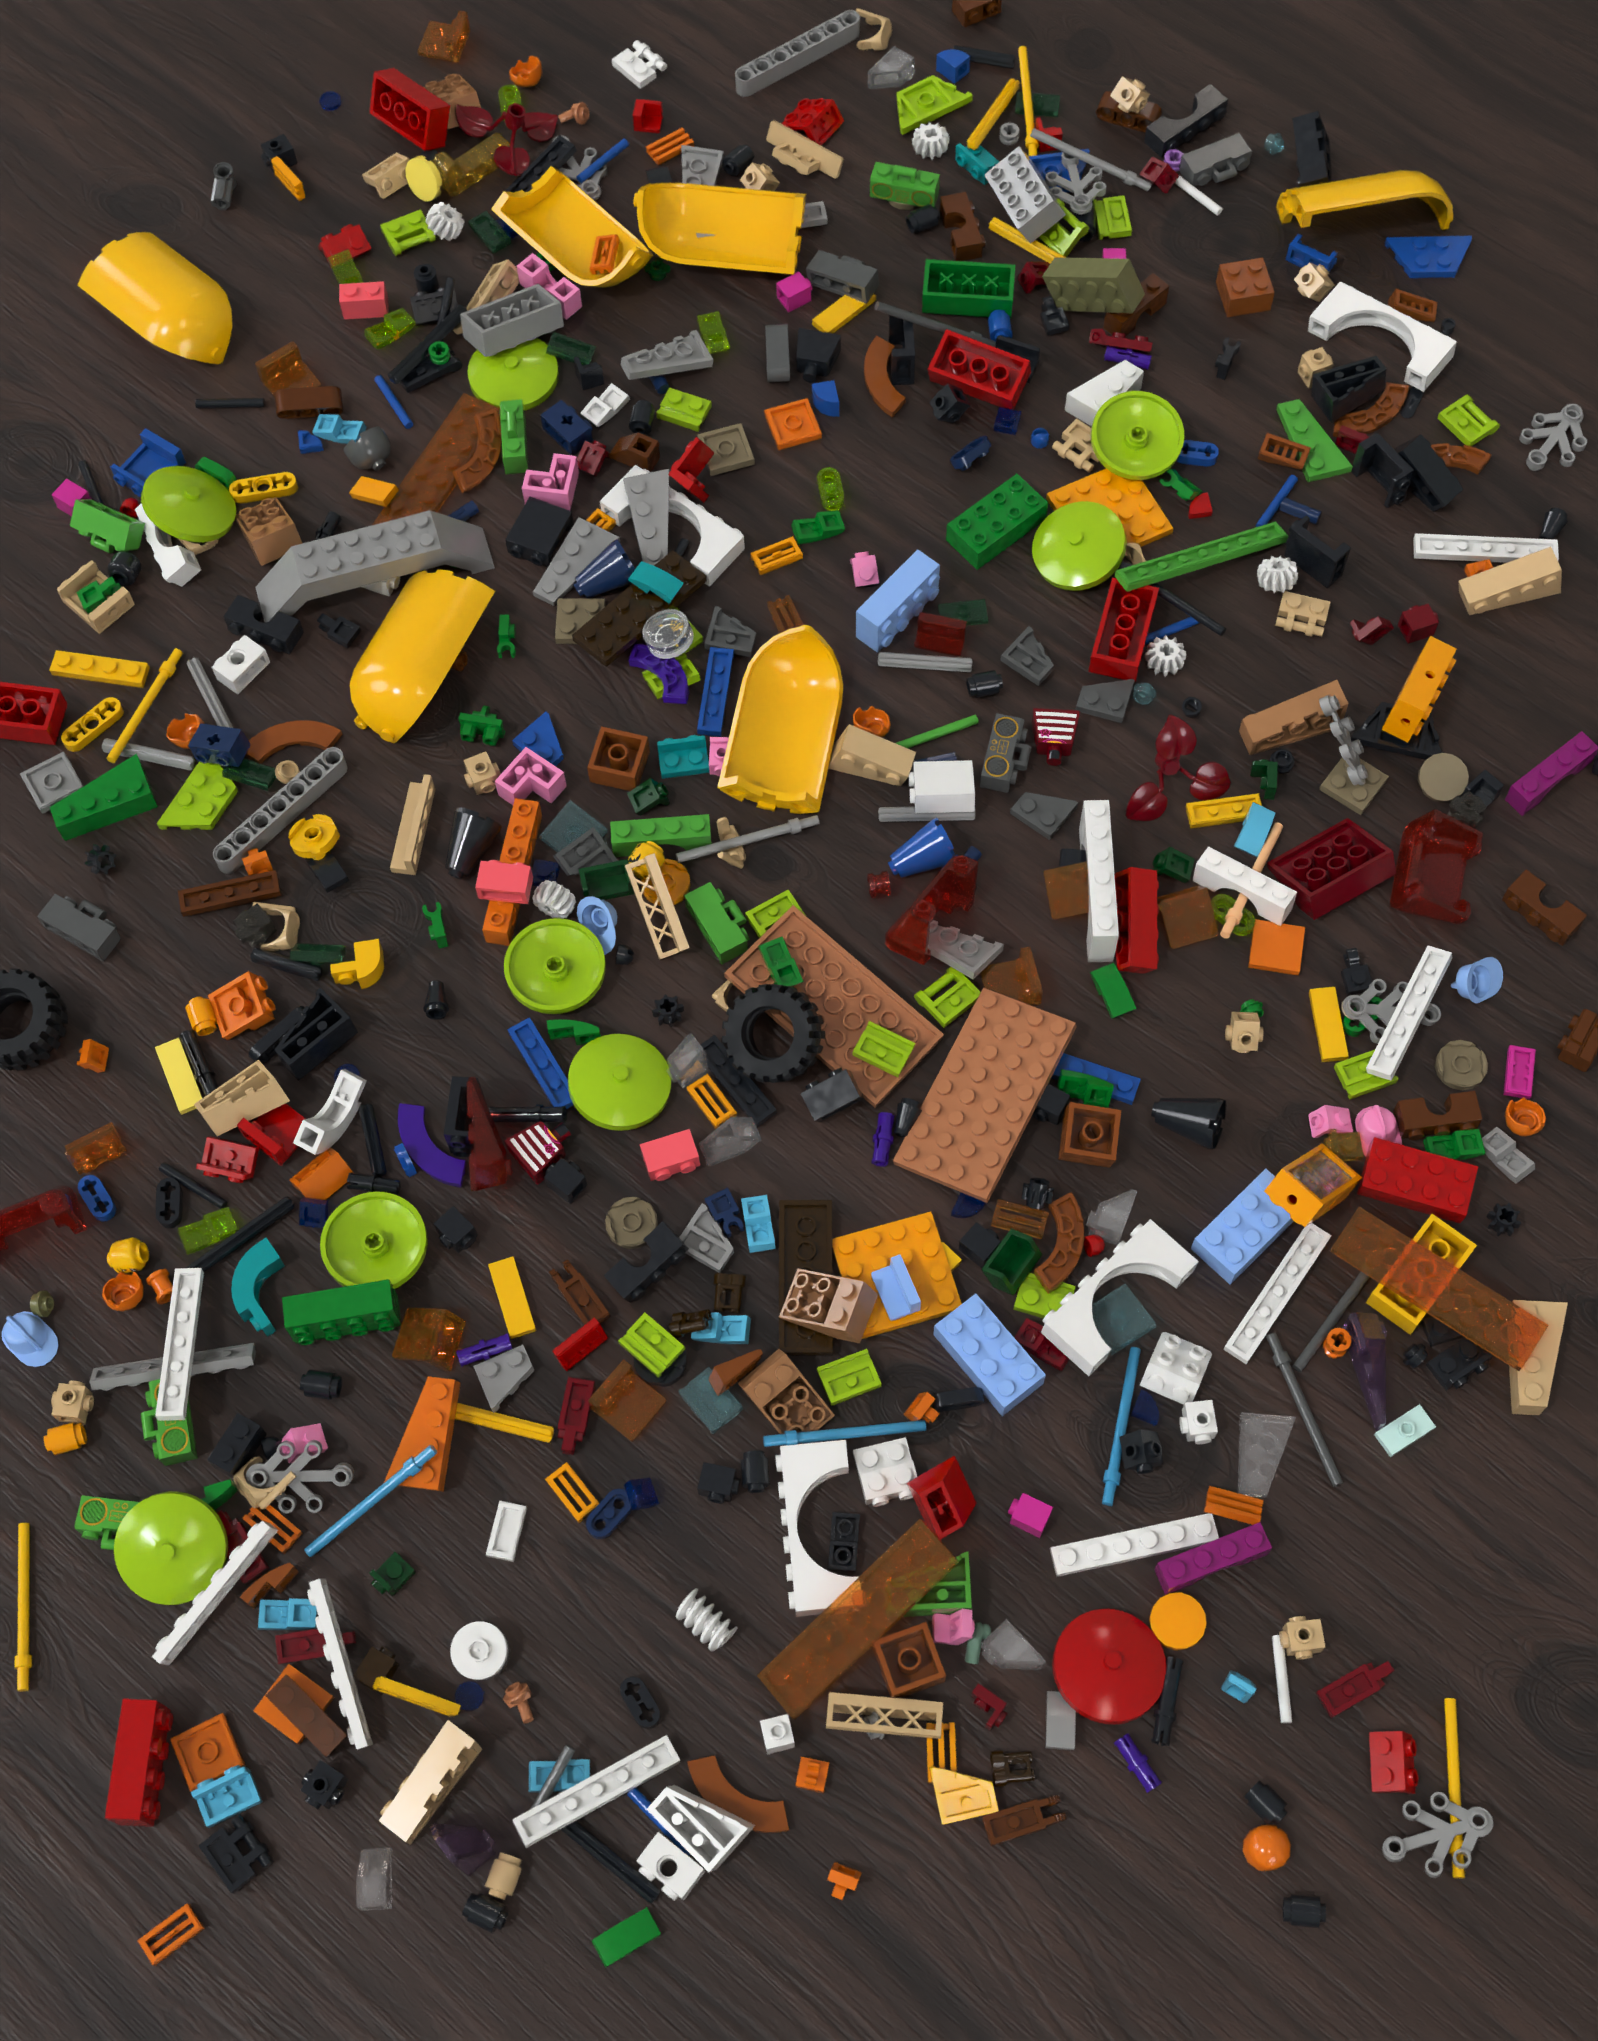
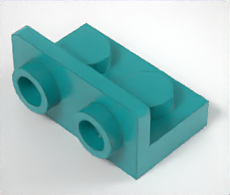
[955,143,999,185]
[657,735,710,779]

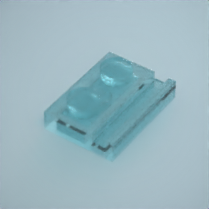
[678,1367,743,1434]

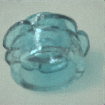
[1265,133,1284,155]
[1133,683,1156,705]

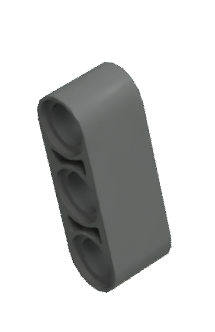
[765,324,790,382]

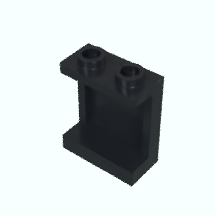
[888,311,915,385]
[1351,432,1414,508]
[505,497,574,567]
[1284,515,1351,589]
[443,1076,485,1157]

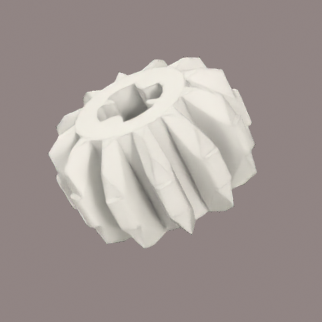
[912,121,949,160]
[425,202,465,241]
[1257,556,1298,593]
[1145,635,1186,677]
[532,880,576,919]

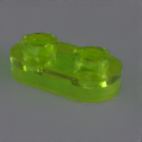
[498,85,522,121]
[817,467,844,511]
[1209,894,1255,936]

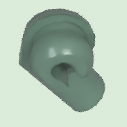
[965,1622,991,1664]

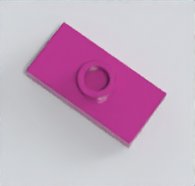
[1503,1045,1536,1099]

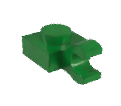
[1160,468,1203,501]
[76,577,121,614]
[497,615,516,658]
[422,902,449,949]

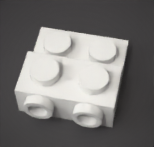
[853,1437,917,1507]

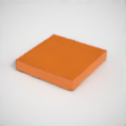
[764,398,822,450]
[1248,919,1305,976]
[253,1664,334,1745]
[170,1713,246,1792]

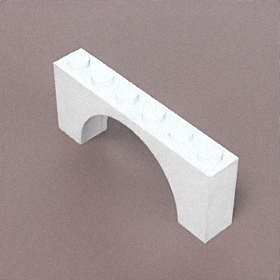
[1308,282,1457,392]
[600,465,745,587]
[1079,800,1119,962]
[1041,1219,1199,1376]
[775,1440,863,1617]

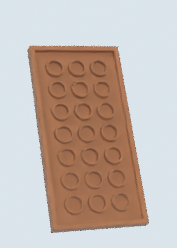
[724,905,944,1108]
[893,987,1077,1203]

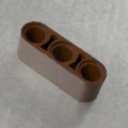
[1096,91,1162,133]
[274,386,343,419]

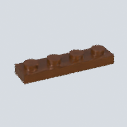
[178,870,282,917]

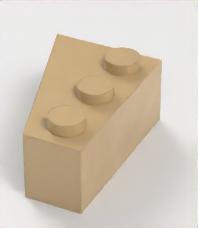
[828,724,916,786]
[194,1060,290,1136]

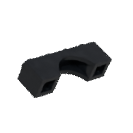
[1144,84,1228,158]

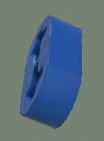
[1177,440,1219,467]
[78,1175,116,1221]

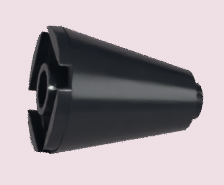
[445,807,502,879]
[1151,1098,1227,1149]

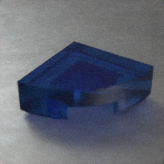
[951,1193,986,1218]
[1131,1389,1159,1426]

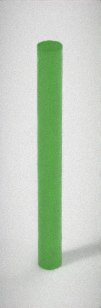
[896,715,979,749]

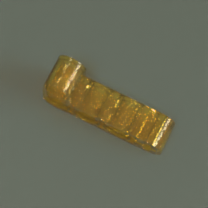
[432,133,510,197]

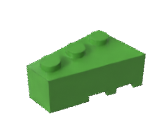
[885,1551,972,1617]

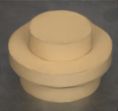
[275,760,300,784]

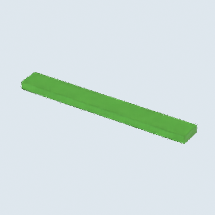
[1115,522,1288,592]

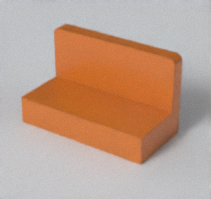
[289,1147,353,1208]

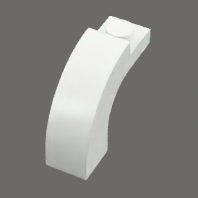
[293,1069,367,1155]

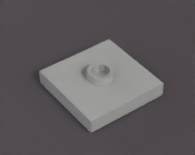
[20,752,83,814]

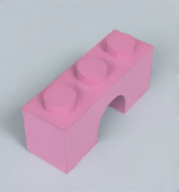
[517,253,582,320]

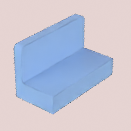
[871,1254,921,1321]

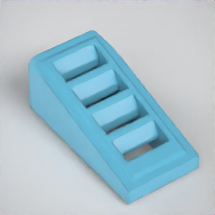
[1221,1670,1257,1703]

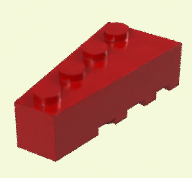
[1114,867,1159,974]

